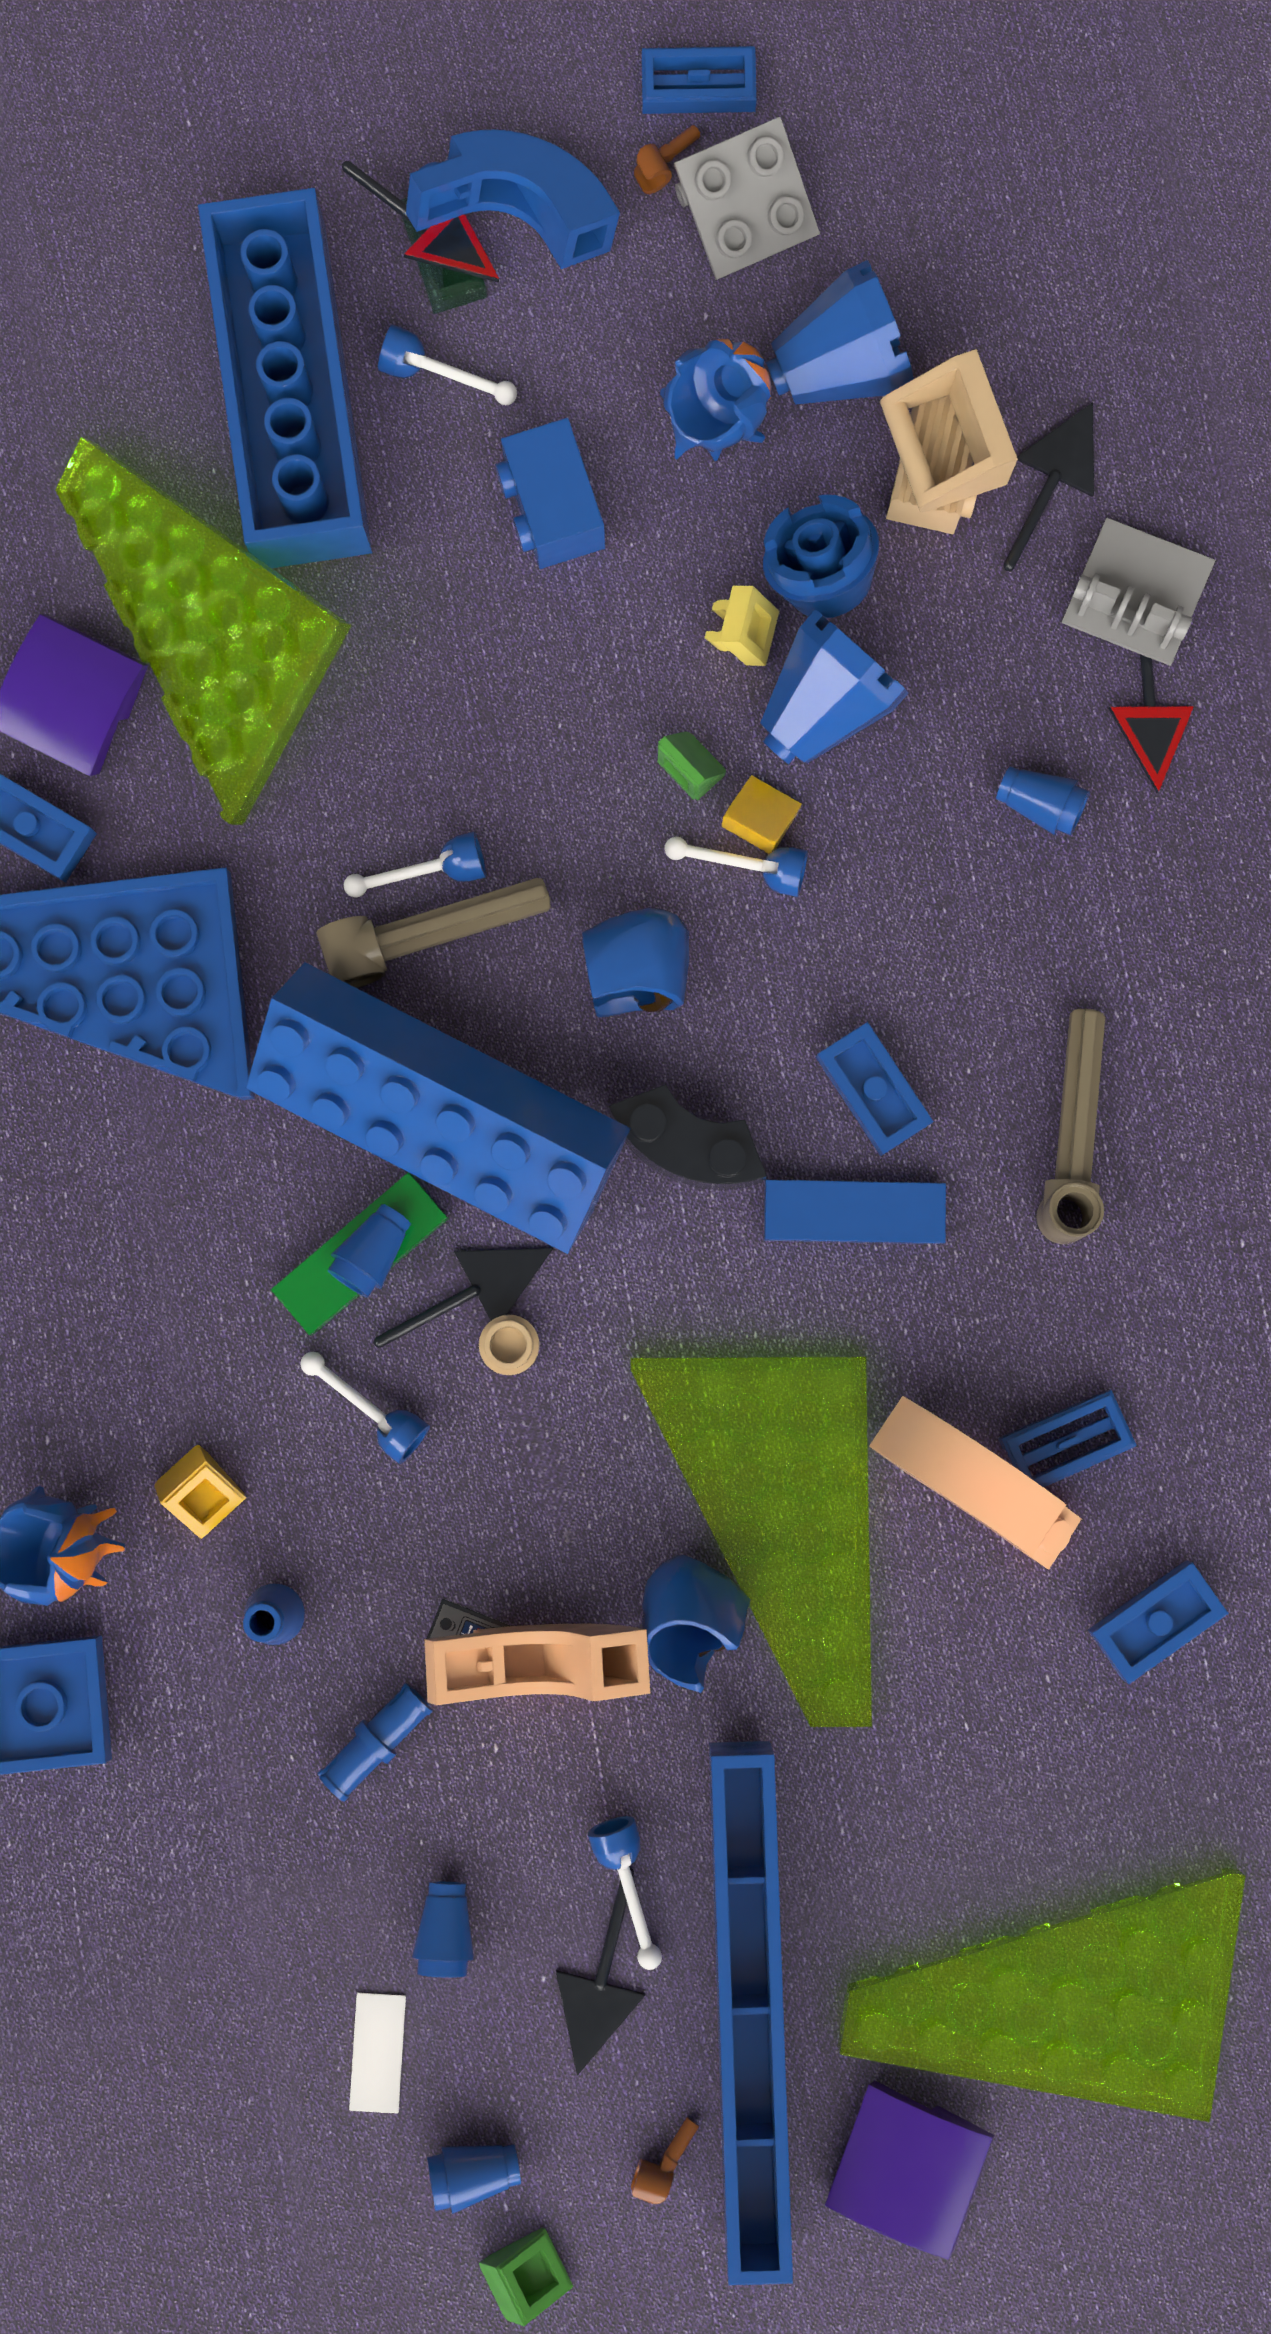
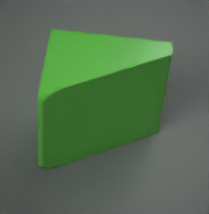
[658,731,726,801]
[479,2228,573,2327]

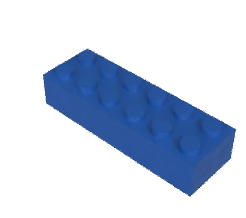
[198,188,372,570]
[246,962,631,1254]

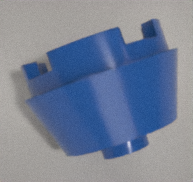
[763,495,879,618]

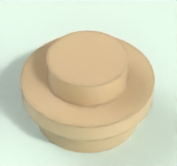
[479,1315,540,1375]

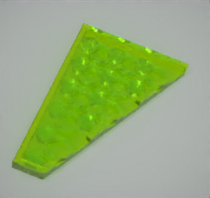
[55,437,352,825]
[630,1357,872,1727]
[837,1868,1245,2122]

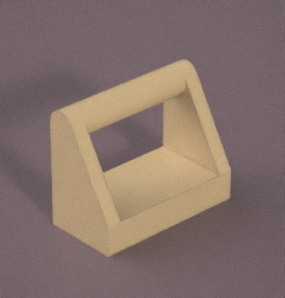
[880,349,1018,512]

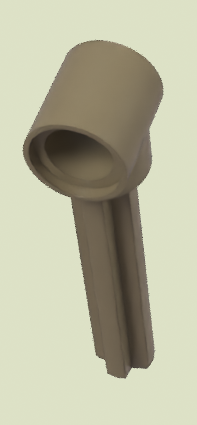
[316,878,551,988]
[1036,1008,1105,1244]

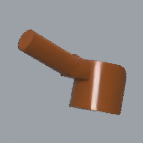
[634,125,700,194]
[631,2117,700,2204]

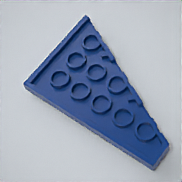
[0,868,255,1100]

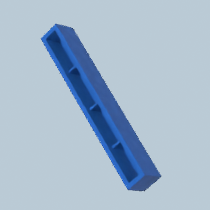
[709,1741,793,2286]

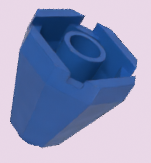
[766,260,914,405]
[760,609,909,764]

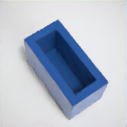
[495,418,605,569]

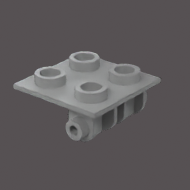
[674,117,820,280]
[1062,518,1216,666]

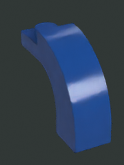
[406,130,620,269]

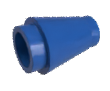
[996,766,1090,836]
[327,1204,411,1298]
[243,1584,305,1645]
[412,1881,474,1978]
[427,2144,521,2214]

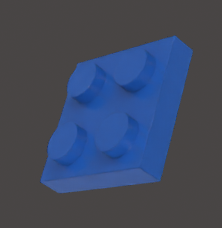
[0,1635,112,1775]

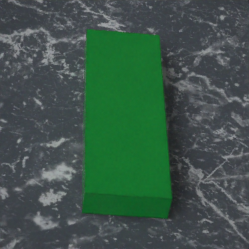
[271,1172,449,1336]

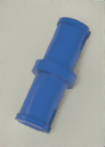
[317,1683,433,1802]

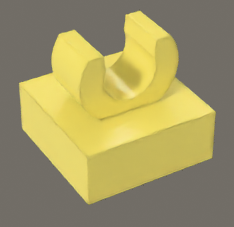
[705,586,779,666]

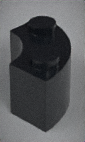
[609,1084,767,1190]

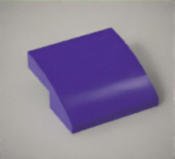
[0,614,148,776]
[825,2080,995,2260]

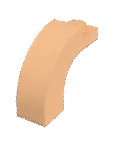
[869,1396,1082,1570]
[424,1624,650,1705]

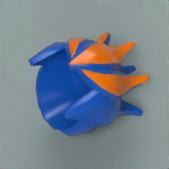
[660,339,771,461]
[0,1486,125,1606]

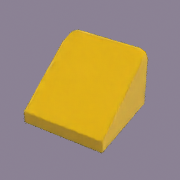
[722,775,802,854]
[155,1445,246,1539]

